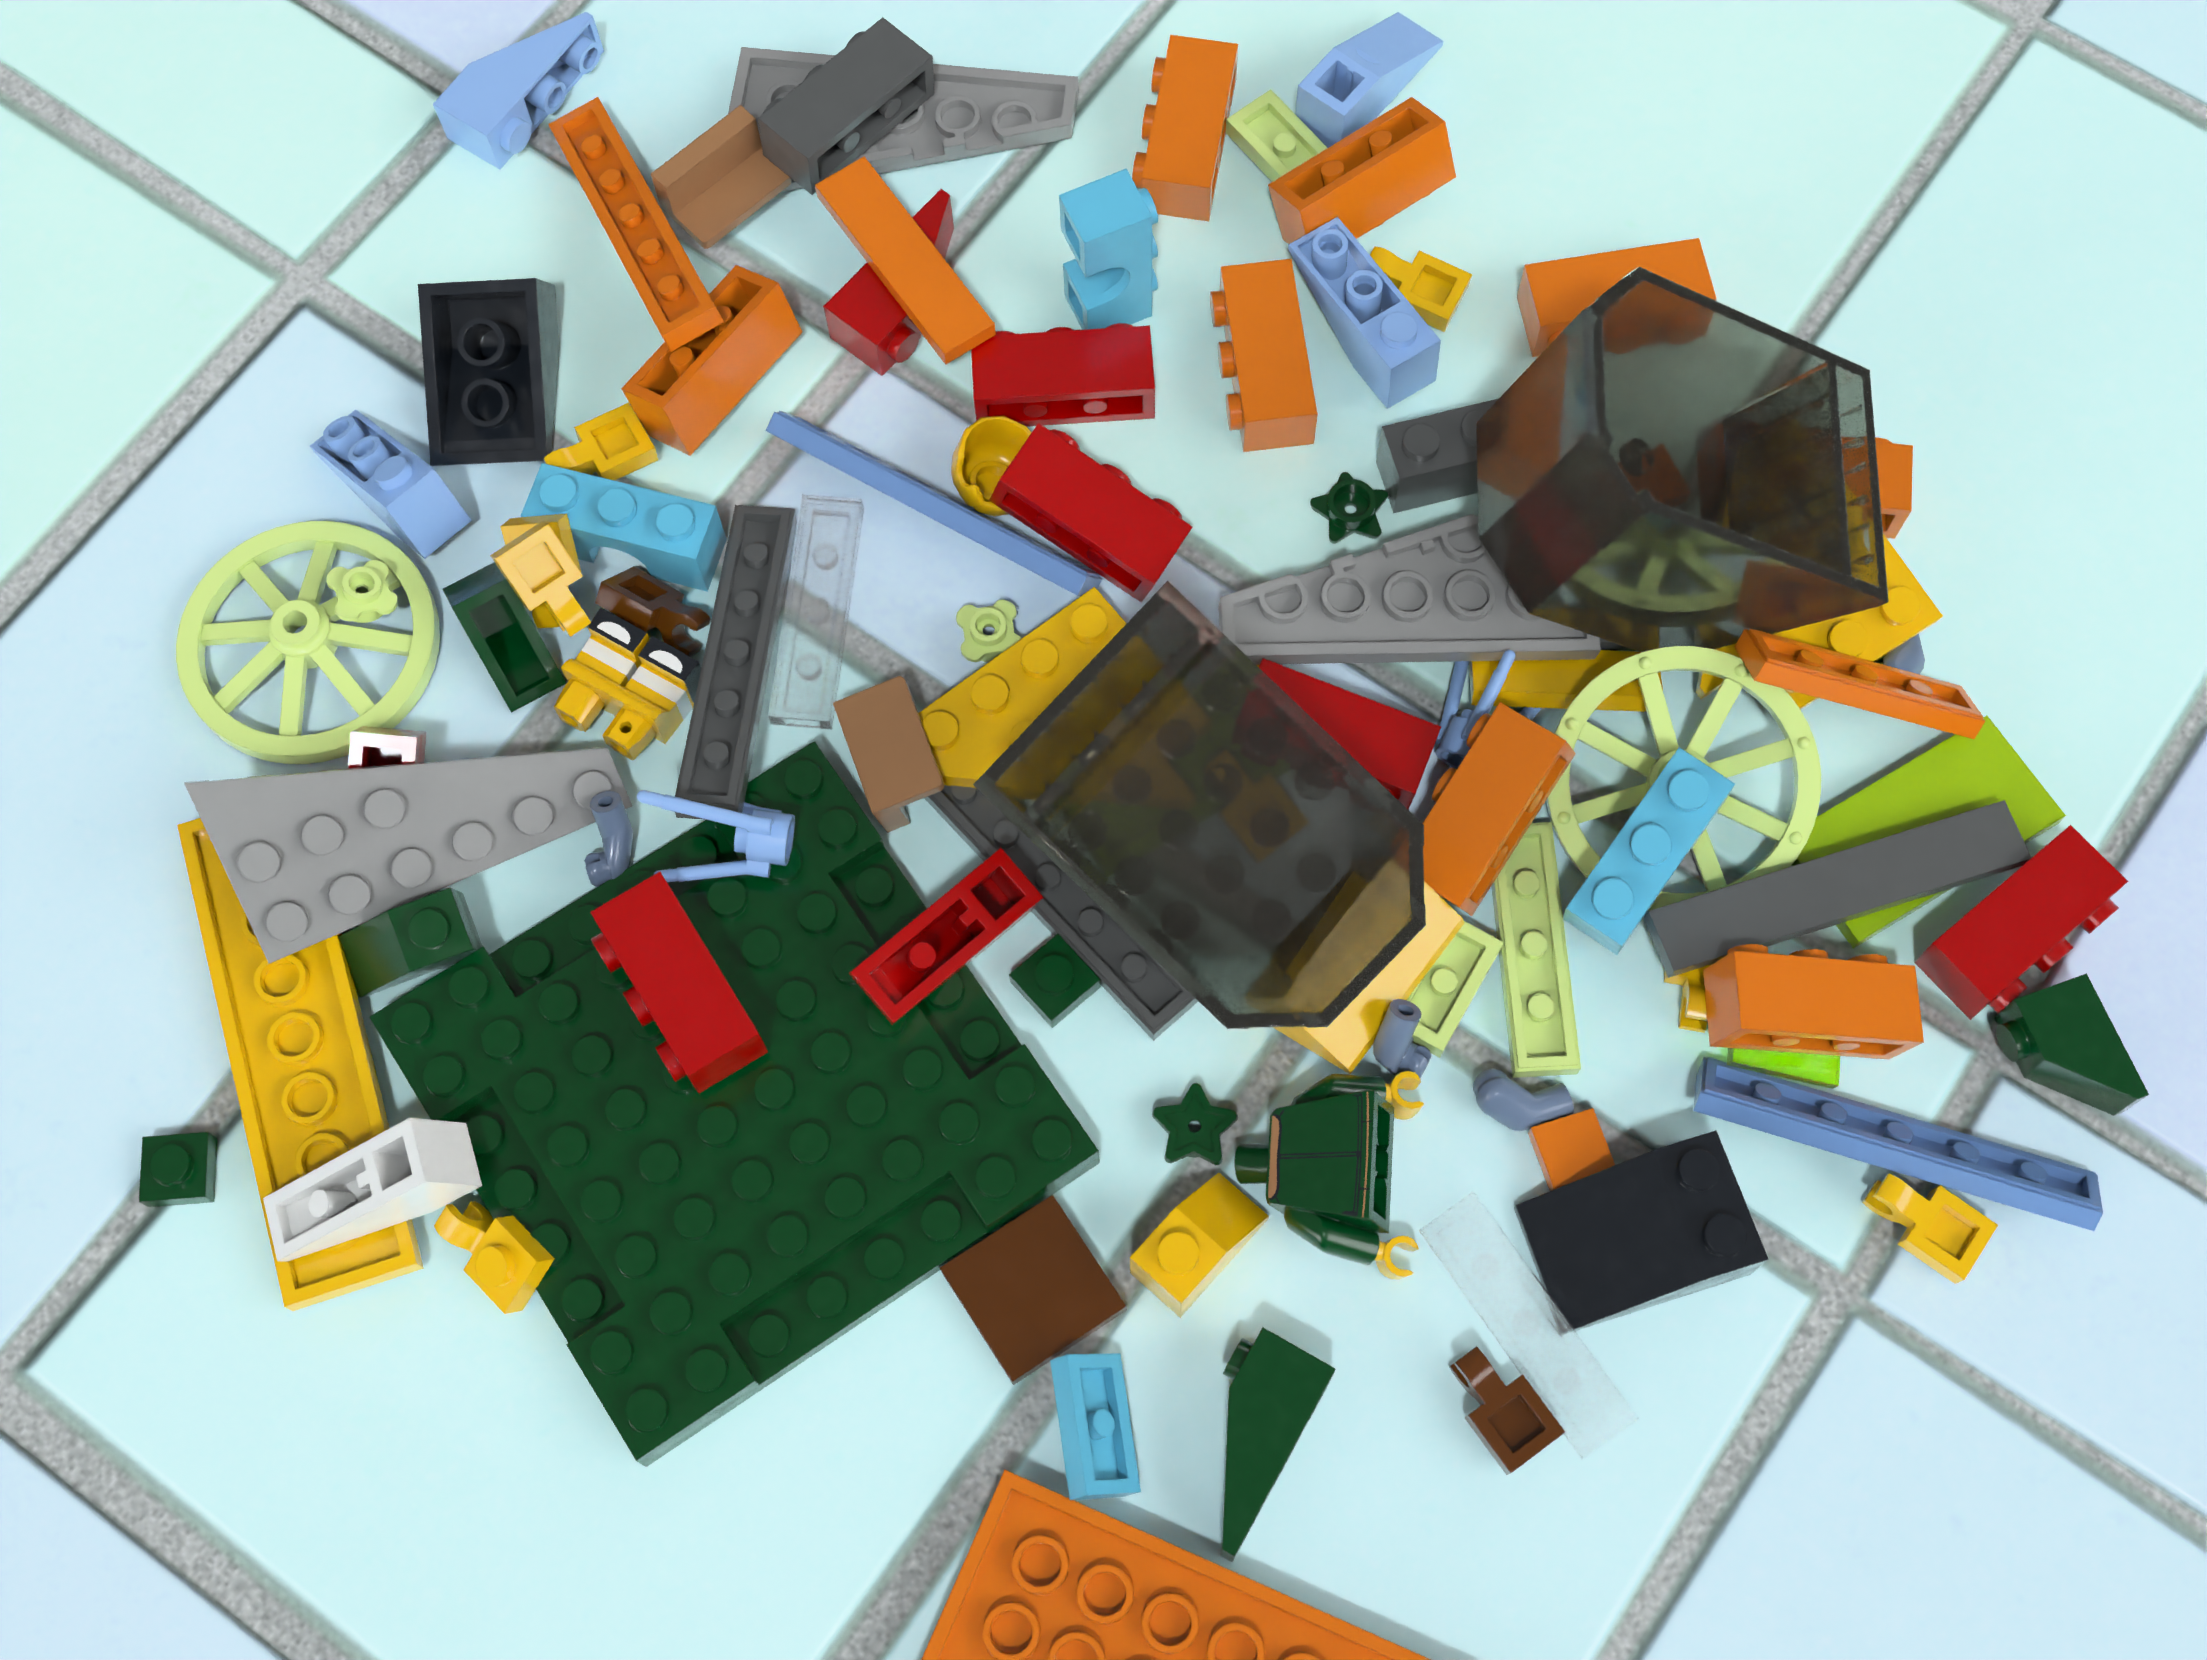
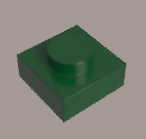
[1009,934,1101,1028]
[139,1132,217,1207]

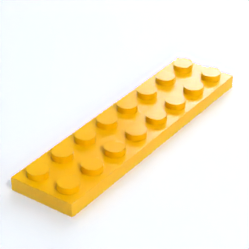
[177,818,424,1311]

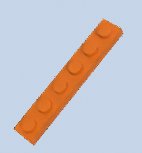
[548,97,724,352]

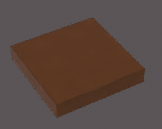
[940,1195,1127,1385]

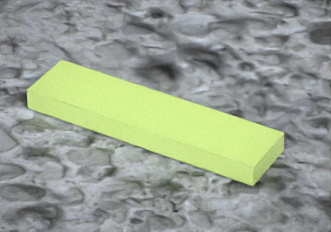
[1491,822,1581,1078]

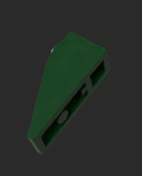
[1220,1327,1336,1563]

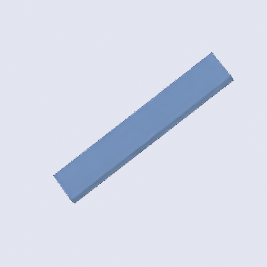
[765,410,1102,596]
[1693,1057,2103,1231]

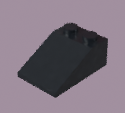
[418,278,559,466]
[1514,1130,1769,1336]

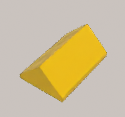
[1245,857,1464,1074]

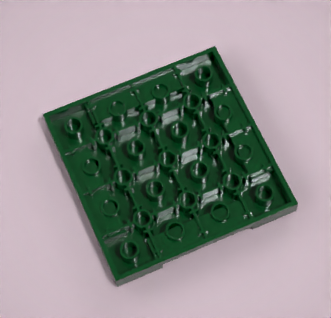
[369,741,1100,1467]

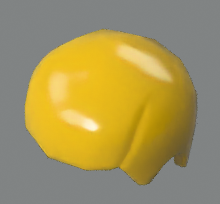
[951,416,1031,516]

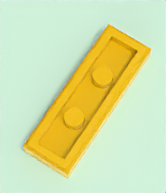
[1469,650,1663,712]

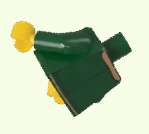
[1234,1071,1424,1280]

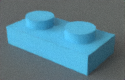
[1050,1353,1141,1500]

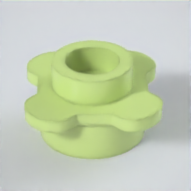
[327,560,398,623]
[956,600,1021,662]

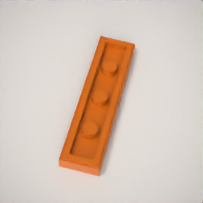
[815,156,996,365]
[1734,628,1985,739]

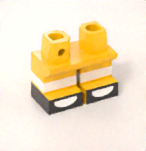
[554,607,701,760]

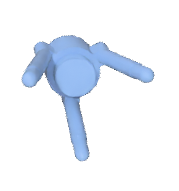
[1435,650,1542,770]
[637,790,795,882]

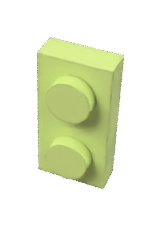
[1226,89,1327,182]
[1407,920,1504,1058]

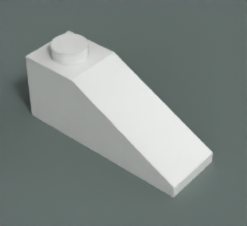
[263,1117,482,1262]

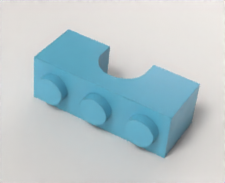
[1059,168,1158,330]
[521,463,727,592]
[1563,747,1735,955]

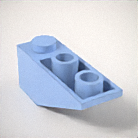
[433,12,604,170]
[1295,12,1443,148]
[1288,217,1441,409]
[310,410,472,559]

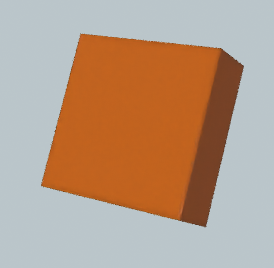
[1528,1108,1615,1191]

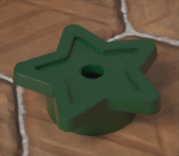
[1310,472,1388,544]
[1152,1083,1238,1166]

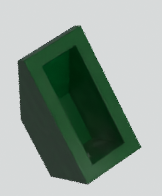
[442,562,566,713]
[339,887,483,998]
[1994,973,2149,1116]

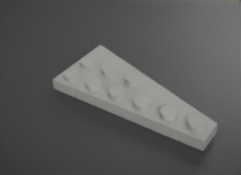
[728,47,1079,192]
[1218,477,1601,665]
[184,747,633,964]

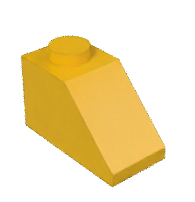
[1130,1172,1269,1318]

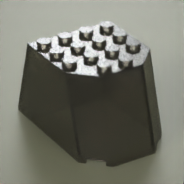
[1476,267,1889,652]
[973,581,1426,1029]

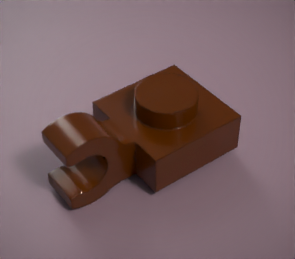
[595,566,711,657]
[1449,1346,1565,1475]

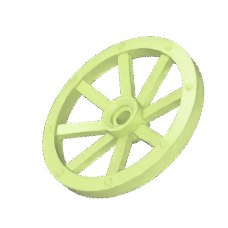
[176,521,440,764]
[1546,646,1821,911]

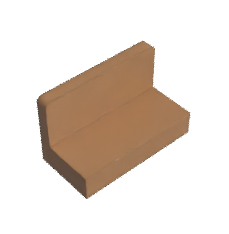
[651,105,792,249]
[833,676,945,833]

